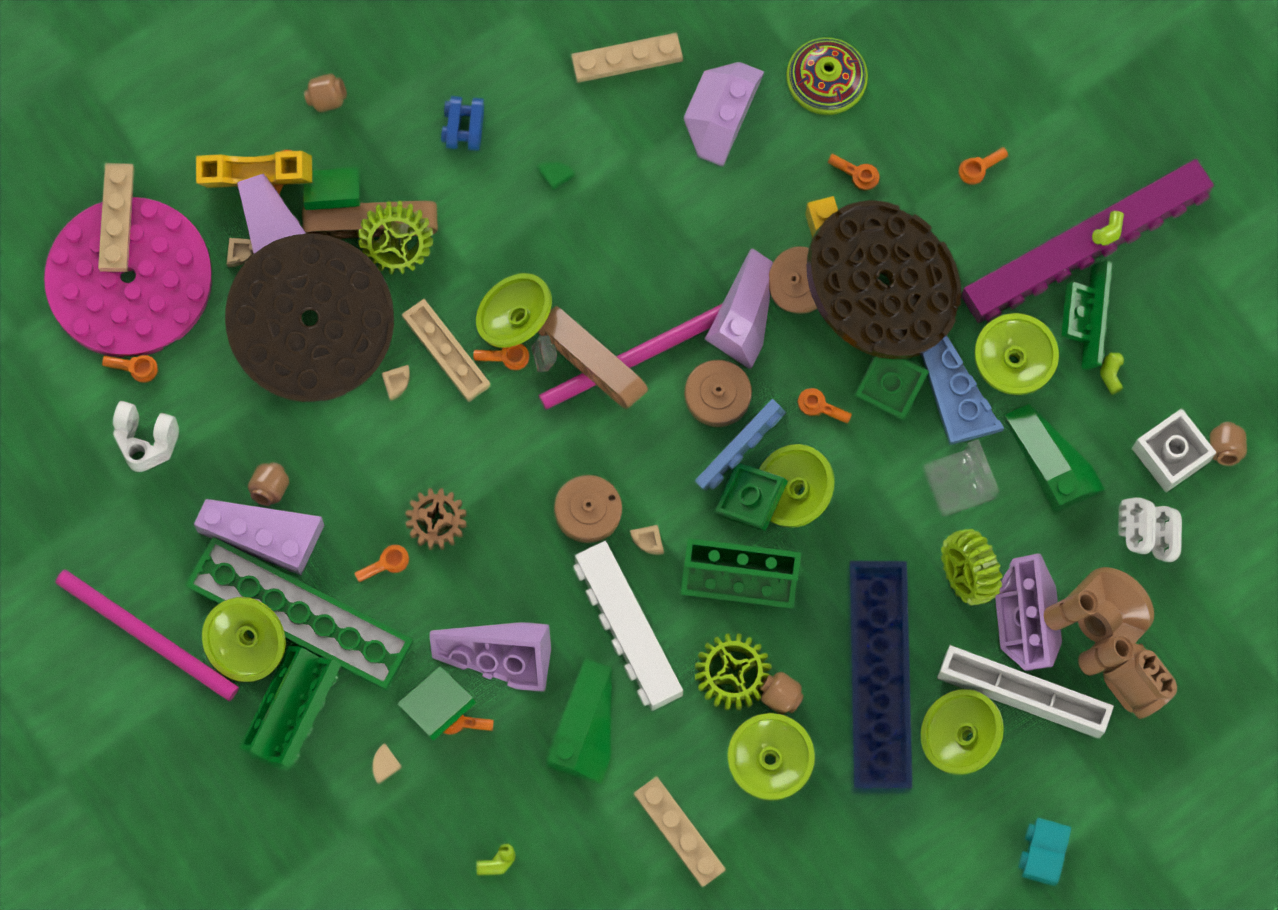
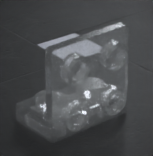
[923,439,999,517]

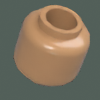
[304,73,347,113]
[1210,422,1247,466]
[248,462,289,506]
[759,672,804,715]

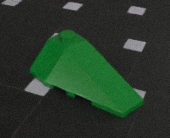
[1004,404,1105,514]
[546,659,612,785]

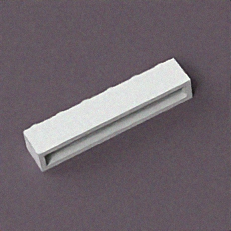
[573,540,683,711]
[937,645,1114,739]

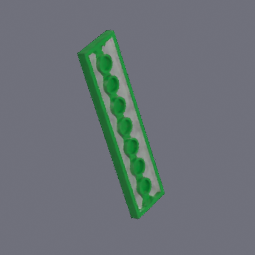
[185,537,414,691]

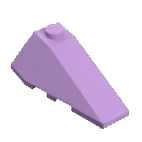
[237,174,306,253]
[705,248,773,369]
[429,622,551,691]

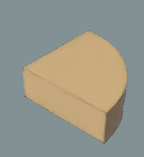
[227,238,254,267]
[382,365,410,401]
[630,525,664,555]
[372,743,402,785]

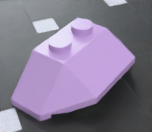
[684,62,764,167]
[995,554,1062,671]

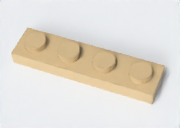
[571,33,683,83]
[98,163,134,272]
[402,299,491,402]
[633,776,726,888]

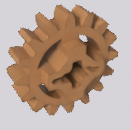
[405,488,467,550]

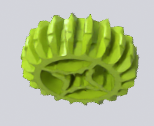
[358,200,433,274]
[941,528,1002,606]
[695,633,772,711]

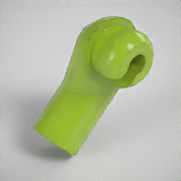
[1092,211,1124,246]
[1100,353,1124,395]
[477,844,516,875]

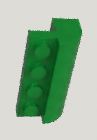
[681,538,801,609]
[238,646,341,771]

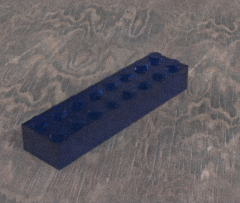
[847,561,913,794]

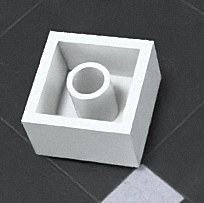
[1132,408,1217,492]

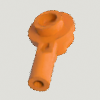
[958,147,1008,185]
[827,153,880,191]
[473,344,530,370]
[102,355,158,383]
[798,388,852,424]
[354,545,409,583]
[443,715,494,735]

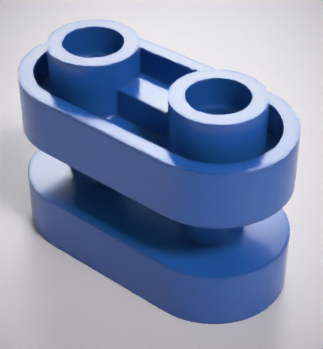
[441,96,485,151]

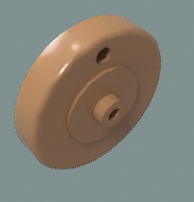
[769,246,817,314]
[684,360,752,427]
[554,475,622,543]

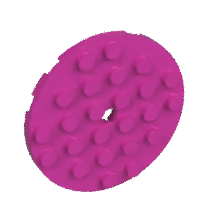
[44,197,212,358]

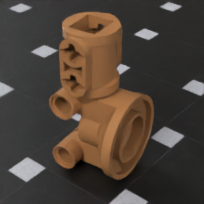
[1044,567,1177,719]

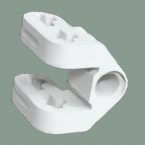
[113,401,179,472]
[1118,498,1182,562]

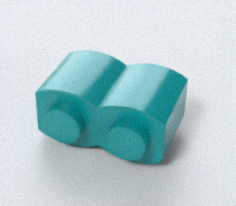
[1018,818,1071,886]

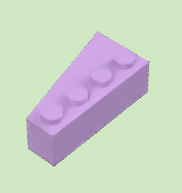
[194,499,324,576]

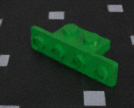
[1061,260,1112,370]

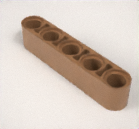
[302,201,438,239]
[538,306,648,410]

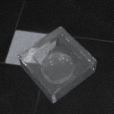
[531,335,557,372]

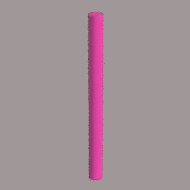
[538,303,723,410]
[55,569,239,701]

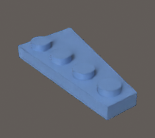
[921,336,1004,445]
[695,399,786,491]

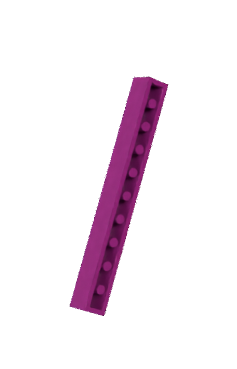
[961,159,1214,324]

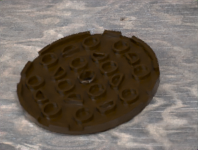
[806,200,961,359]
[225,234,394,402]

